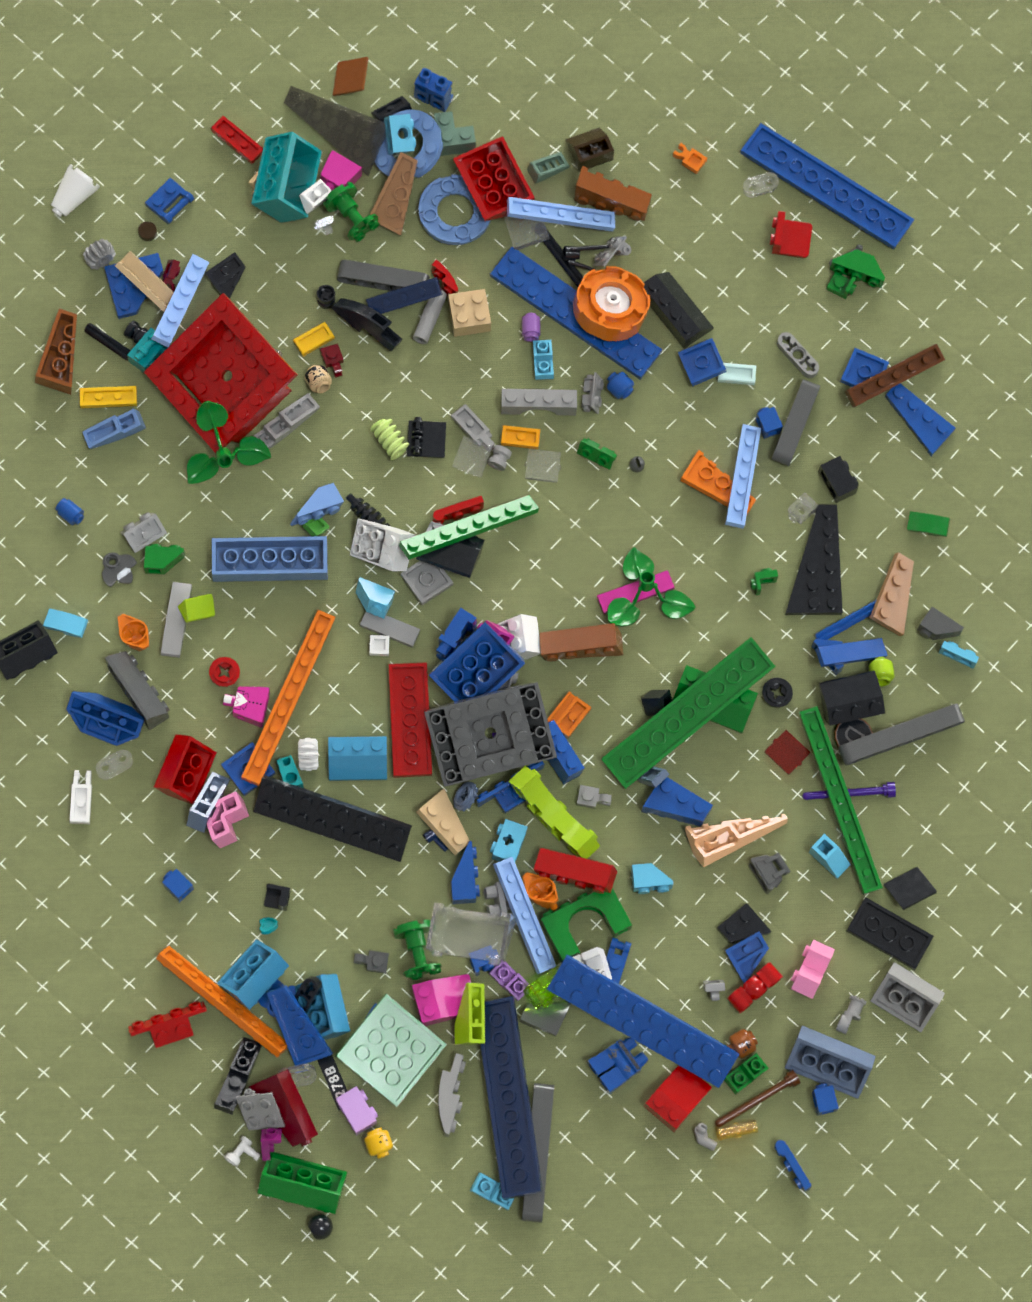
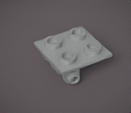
[592,237,631,267]
[236,1088,285,1130]

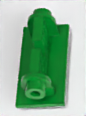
[577,438,617,470]

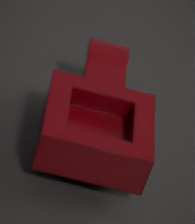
[162,259,180,291]
[320,343,344,378]

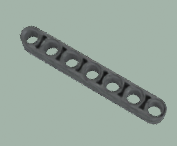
[838,704,965,766]
[522,1083,554,1223]

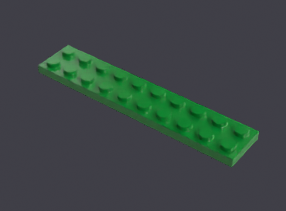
[601,637,776,789]

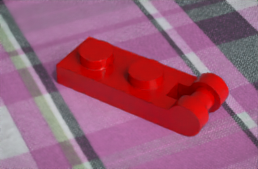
[433,495,484,525]

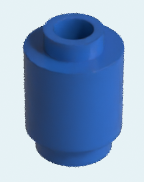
[55,498,84,525]

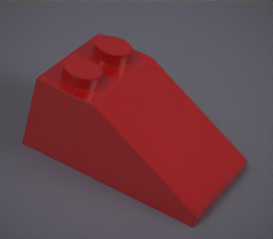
[644,1065,712,1132]

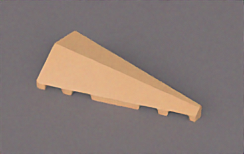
[685,814,788,868]

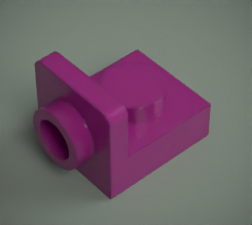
[261,1128,282,1161]

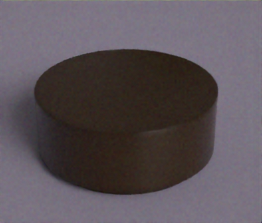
[138,222,157,241]

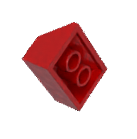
[154,734,217,805]

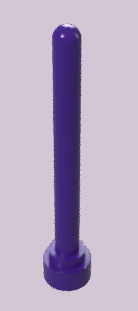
[802,782,896,800]

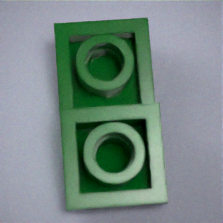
[907,511,950,537]
[724,1053,769,1095]

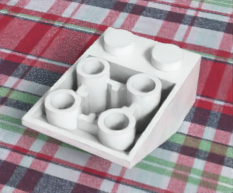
[350,518,415,571]

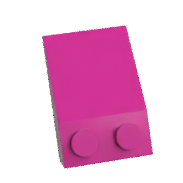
[412,974,471,1026]

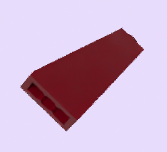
[248,1069,318,1147]

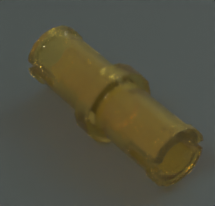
[716,1120,758,1141]

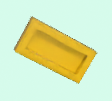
[293,322,335,357]

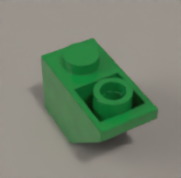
[144,544,185,575]

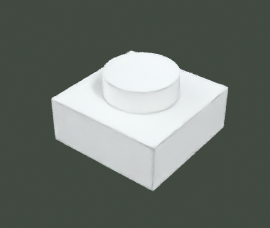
[370,635,389,656]

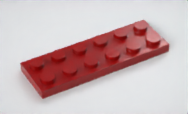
[389,663,432,778]

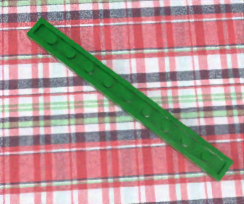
[798,706,883,895]

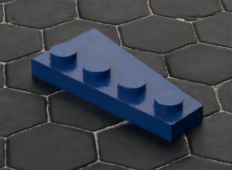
[885,384,955,456]
[267,985,333,1067]

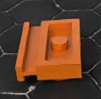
[547,691,592,739]

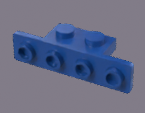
[476,761,545,814]

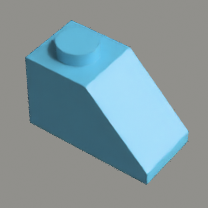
[355,577,395,619]

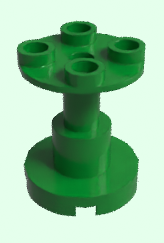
[323,182,380,242]
[393,919,442,980]

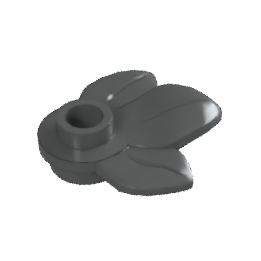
[102,552,137,587]

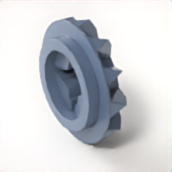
[454,782,479,811]

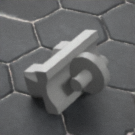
[483,881,511,921]

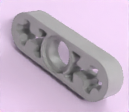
[777,332,819,378]

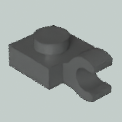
[354,950,389,974]

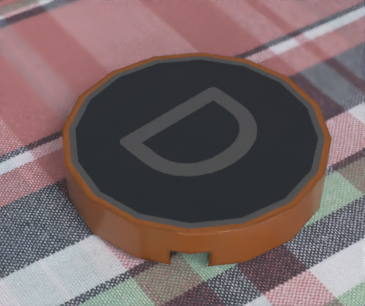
[834,719,873,747]

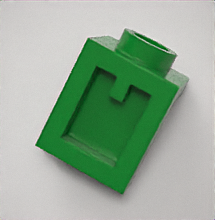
[826,272,857,300]

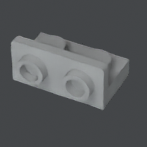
[120,512,167,553]

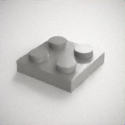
[400,561,453,605]

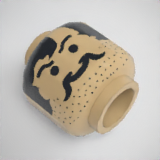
[304,365,332,393]

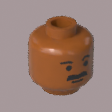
[728,1029,758,1058]

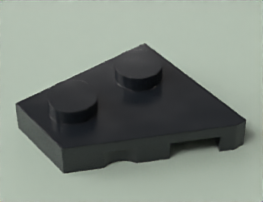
[205,252,246,299]
[717,903,771,944]

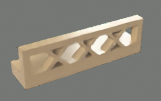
[115,251,174,312]

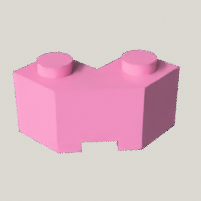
[207,792,249,848]
[791,940,835,999]

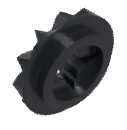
[762,678,793,708]

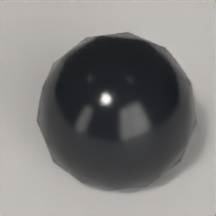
[308,1214,333,1240]

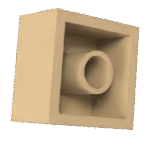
[448,289,491,337]

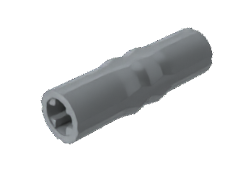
[413,290,447,344]

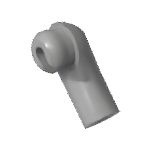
[694,1123,718,1151]

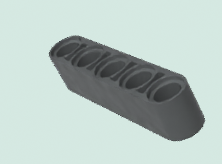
[337,260,430,291]
[772,379,820,466]

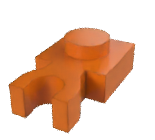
[672,143,707,175]

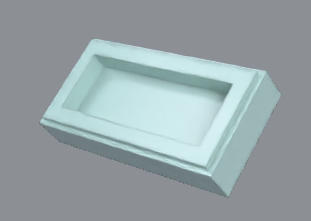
[717,363,756,385]

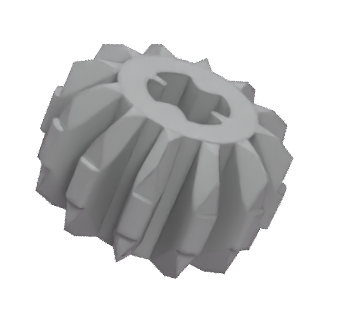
[83,239,116,270]

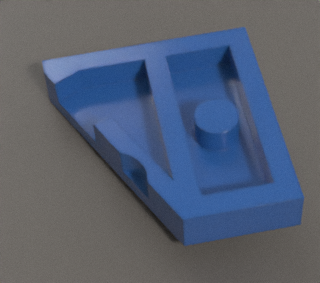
[725,931,769,984]

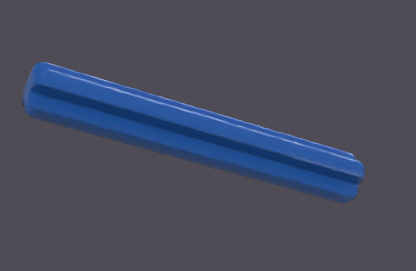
[815,600,876,640]

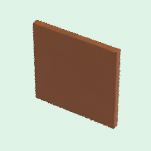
[333,57,369,96]

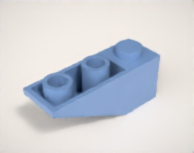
[290,483,344,526]

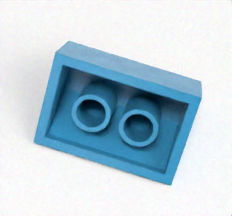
[328,736,387,781]
[217,939,289,1010]
[295,974,350,1040]

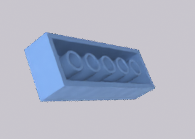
[212,536,328,582]

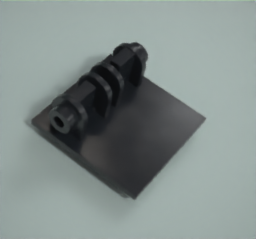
[407,417,446,458]

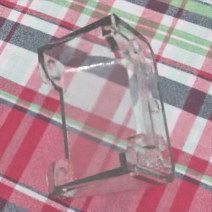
[426,903,516,966]

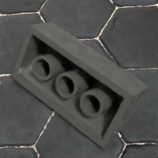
[105,651,170,730]

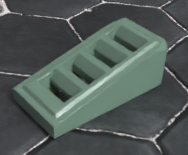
[527,152,570,184]

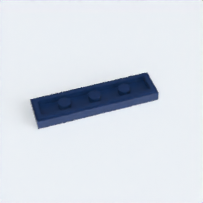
[366,277,443,314]

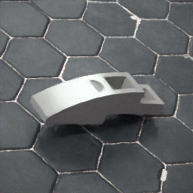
[438,1053,466,1137]

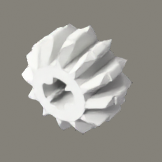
[298,738,318,771]

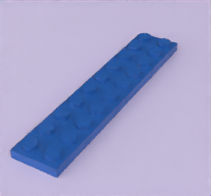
[740,123,914,250]
[490,247,662,380]
[547,955,739,1088]

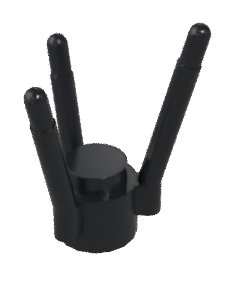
[563,245,609,271]

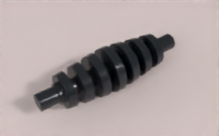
[346,493,391,527]

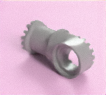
[836,995,867,1034]

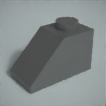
[917,607,964,640]

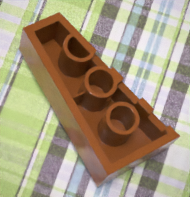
[574,166,652,221]
[35,309,77,395]
[539,623,623,662]

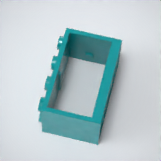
[251,132,322,223]

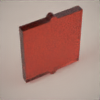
[764,730,811,775]

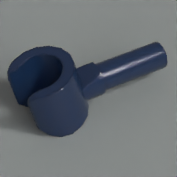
[423,830,448,852]

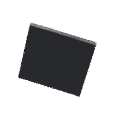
[884,867,937,910]

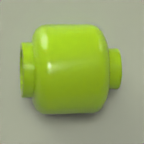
[868,657,895,687]

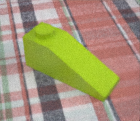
[455,983,485,1045]

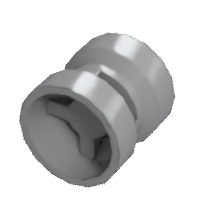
[488,445,512,471]

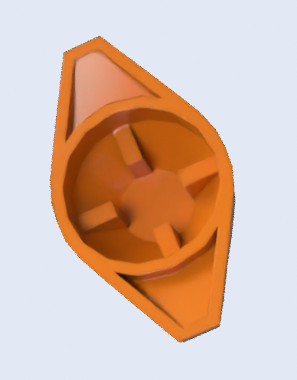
[118,614,149,652]
[522,872,559,910]

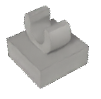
[703,980,725,1001]

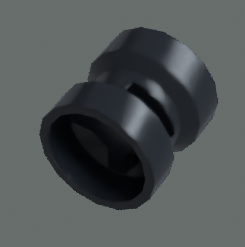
[317,285,336,309]
[124,320,148,344]

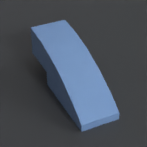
[82,409,146,449]

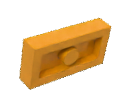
[501,425,540,449]

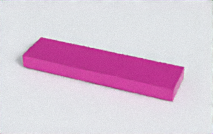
[597,570,675,614]

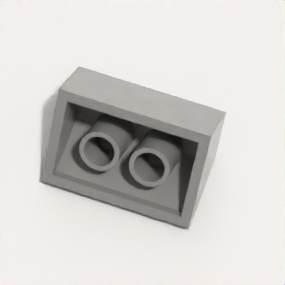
[871,962,945,1032]

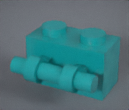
[127,328,168,373]

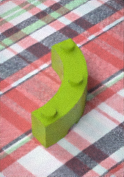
[508,766,600,859]

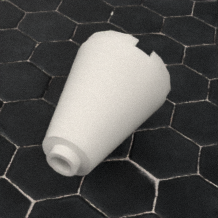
[51,164,100,217]

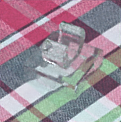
[313,215,335,236]

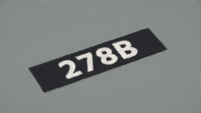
[317,1055,347,1111]

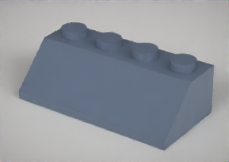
[785,1026,876,1099]

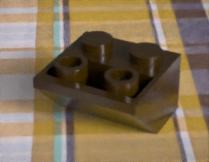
[566,127,614,172]

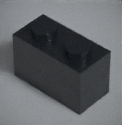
[818,456,859,503]

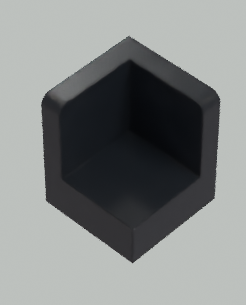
[641,689,673,716]
[264,884,291,911]

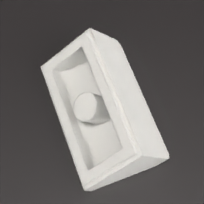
[299,179,332,215]

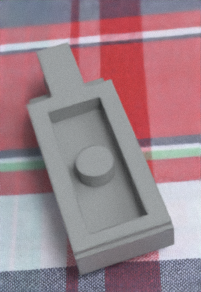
[451,404,495,452]

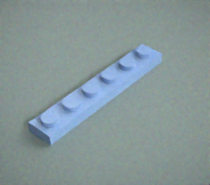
[507,197,615,232]
[152,254,209,347]
[725,424,761,529]
[493,857,557,974]

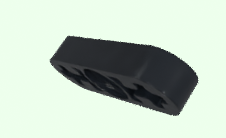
[294,976,322,1014]

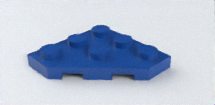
[104,253,163,319]

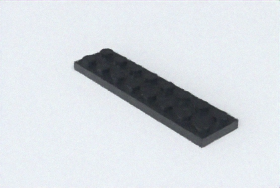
[253,775,412,862]

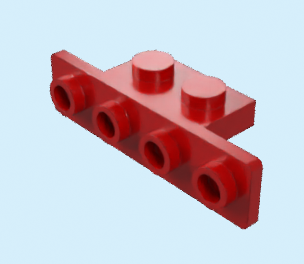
[128,1001,207,1048]

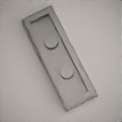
[360,612,420,648]

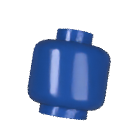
[607,372,634,400]

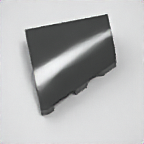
[520,1002,571,1037]

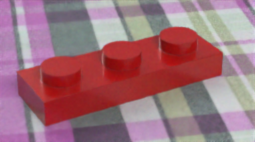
[211,115,263,164]

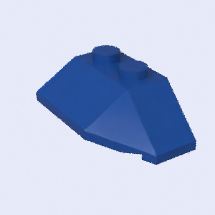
[66,691,145,746]

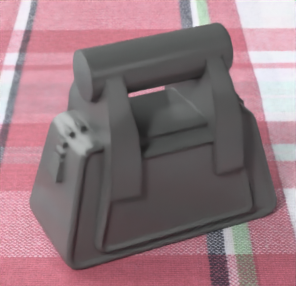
[748,852,791,894]

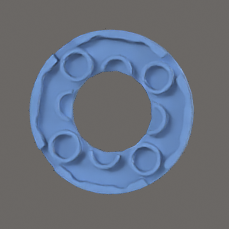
[372,110,443,178]
[419,174,491,245]

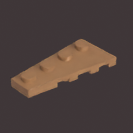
[370,152,418,235]

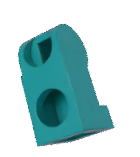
[276,755,304,788]

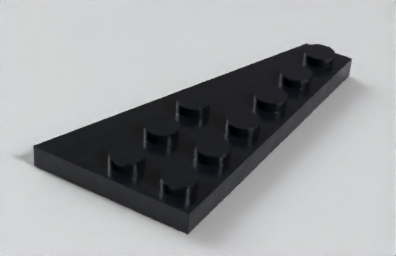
[785,504,843,615]

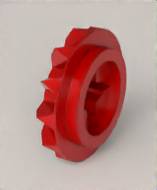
[209,657,240,687]

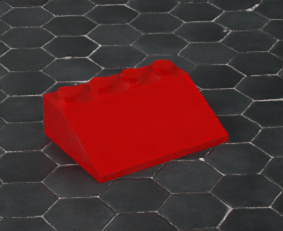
[453,136,535,221]

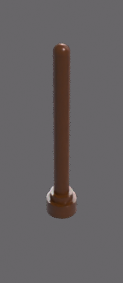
[715,1070,801,1127]

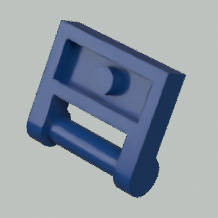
[145,178,195,224]

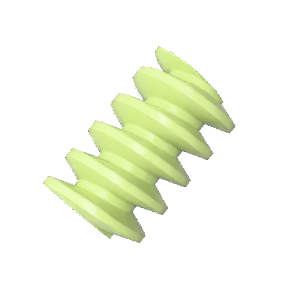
[370,419,409,460]

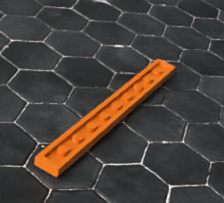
[241,610,336,786]

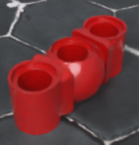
[727,962,783,1014]

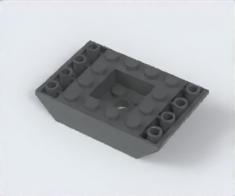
[424,682,557,787]

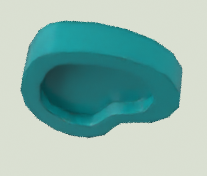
[259,917,278,935]

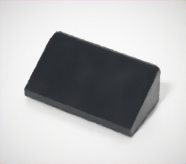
[371,96,412,127]

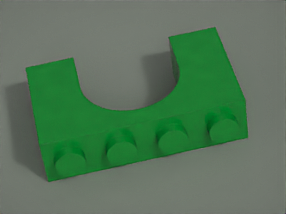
[540,888,632,963]

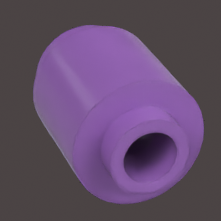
[522,313,541,342]

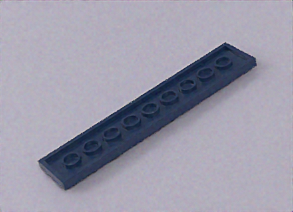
[480,996,543,1200]

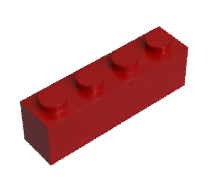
[533,848,617,894]

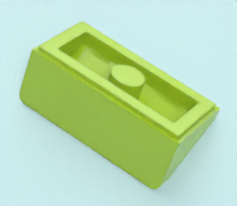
[178,594,215,623]

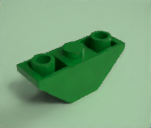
[830,249,885,288]

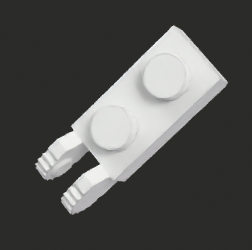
[70,770,92,824]

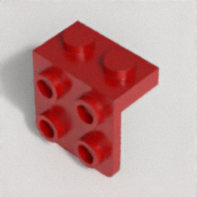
[770,211,812,258]

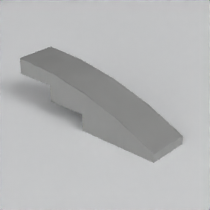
[254,393,320,449]
[161,582,192,658]

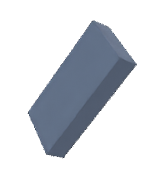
[638,766,669,788]

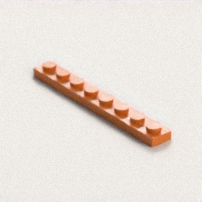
[156,946,288,1058]

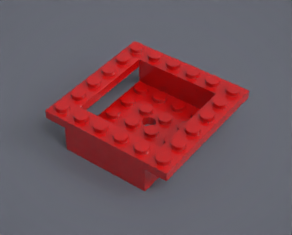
[144,293,298,453]

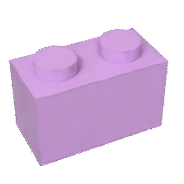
[336,1086,378,1136]

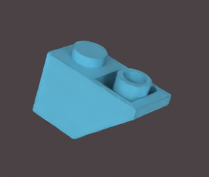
[809,834,851,879]
[631,863,673,894]

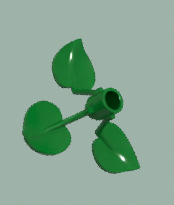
[187,401,271,484]
[608,547,696,627]

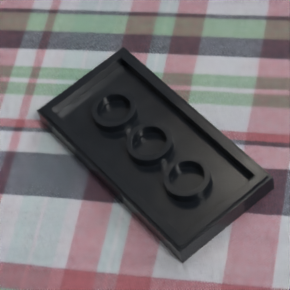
[846,897,934,970]

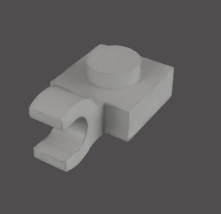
[577,785,612,809]

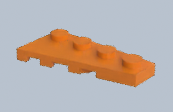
[680,450,756,517]

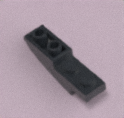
[331,298,403,352]
[214,1037,262,1115]

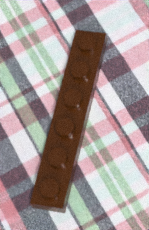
[845,343,945,408]

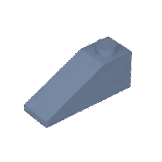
[186,772,230,833]

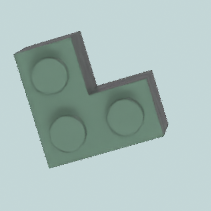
[434,111,476,156]

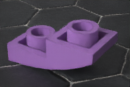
[488,959,532,1001]

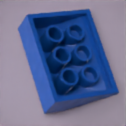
[429,622,525,702]

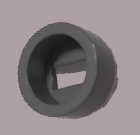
[629,456,645,473]

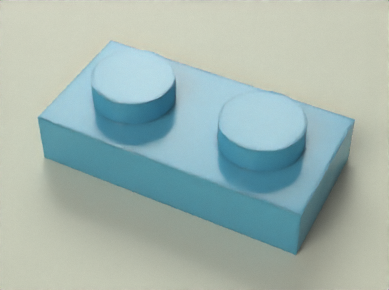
[939,641,979,669]

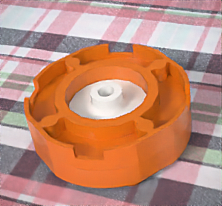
[573,266,650,341]

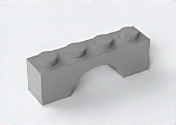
[501,389,577,416]

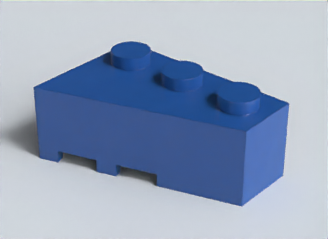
[641,777,713,827]

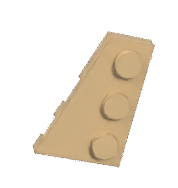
[416,789,470,855]

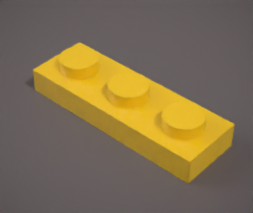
[80,386,137,408]

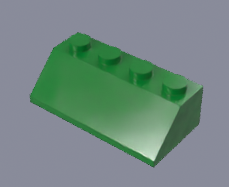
[673,665,758,733]
[257,1152,347,1214]

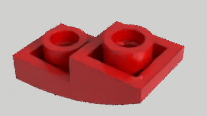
[432,259,458,296]

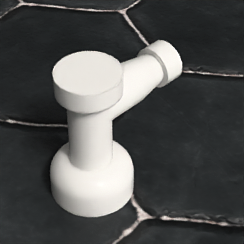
[224,1136,261,1167]

